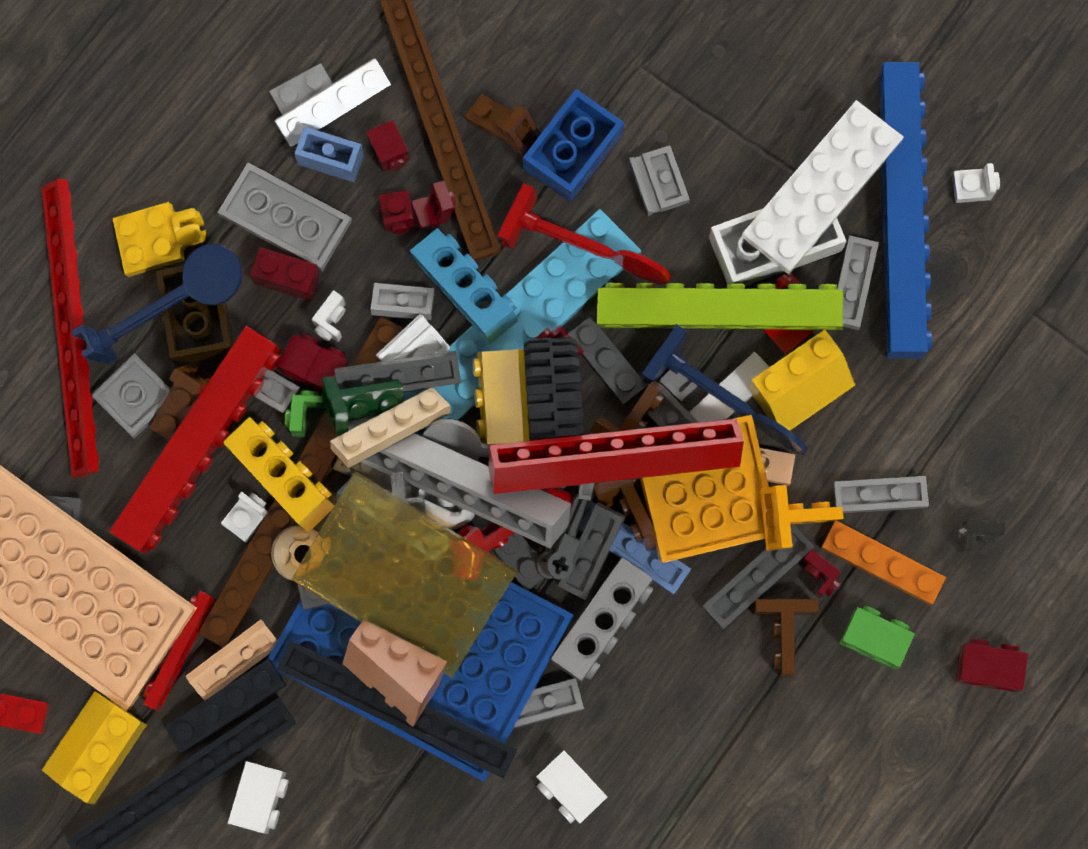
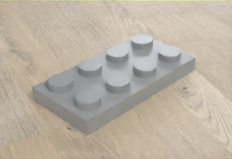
[217,163,352,271]

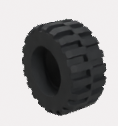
[524,337,584,441]

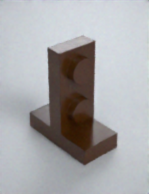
[464,94,541,160]
[150,363,214,441]
[590,381,665,434]
[593,478,657,551]
[753,599,819,677]

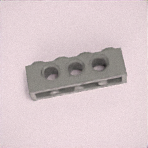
[551,557,654,683]

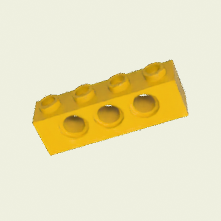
[223,417,335,532]

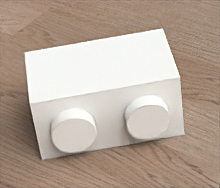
[536,751,607,824]
[228,761,289,834]

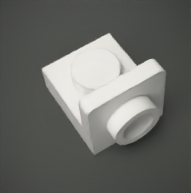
[952,163,1000,203]
[312,290,346,342]
[221,491,268,543]

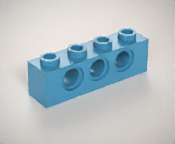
[410,228,518,344]

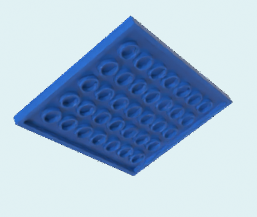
[268,510,574,782]

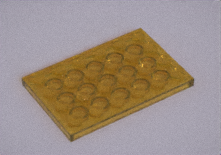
[292,472,517,678]

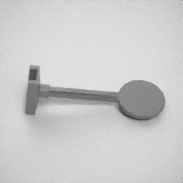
[422,419,594,501]

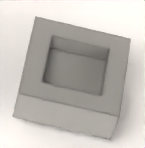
[659,370,698,404]

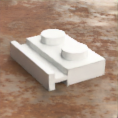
[376,314,451,362]

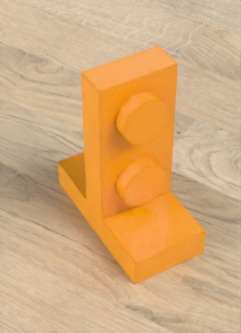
[760,485,844,551]

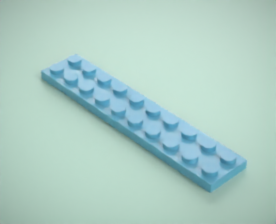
[403,209,641,436]

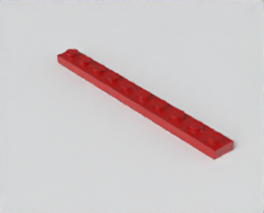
[41,179,99,478]

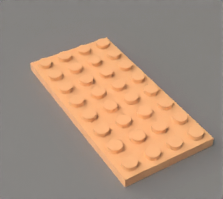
[0,465,197,711]

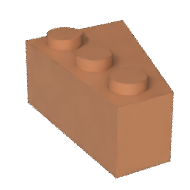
[342,620,447,727]

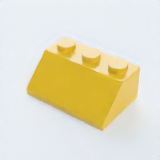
[747,330,855,431]
[472,349,530,444]
[42,691,148,804]

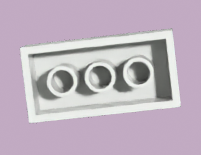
[709,208,846,286]

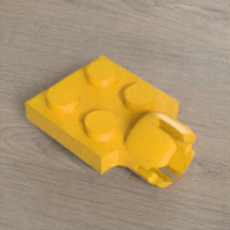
[113,202,206,277]

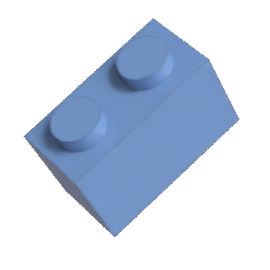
[295,127,364,183]

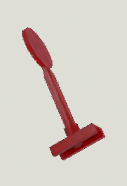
[498,183,671,285]

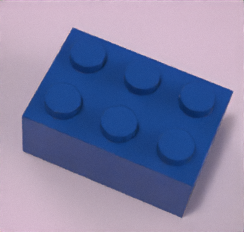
[523,89,624,203]

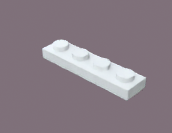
[274,58,391,147]

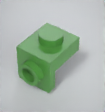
[285,391,325,437]

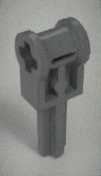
[535,493,591,580]

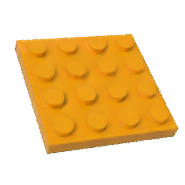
[640,415,769,563]

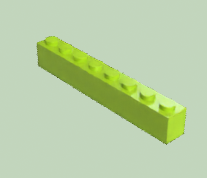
[597,283,843,330]

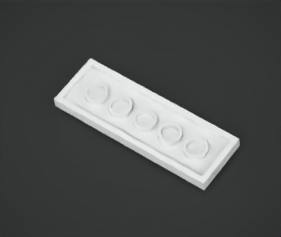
[741,100,904,274]

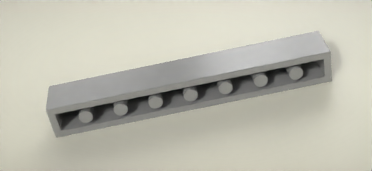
[348,416,571,548]

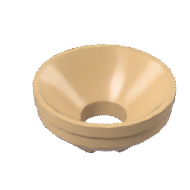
[271,525,327,581]

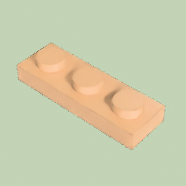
[186,620,278,701]

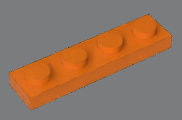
[821,520,946,606]

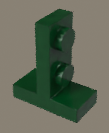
[322,376,403,437]

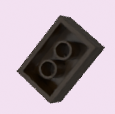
[155,266,234,366]

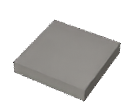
[91,353,171,439]

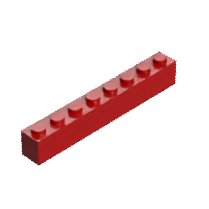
[109,326,281,554]
[489,419,744,494]

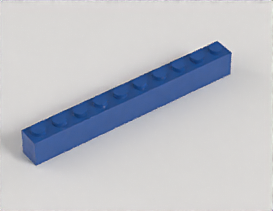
[879,62,932,359]

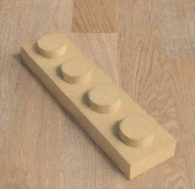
[330,387,450,468]

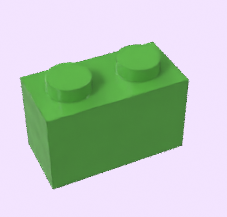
[839,606,915,670]

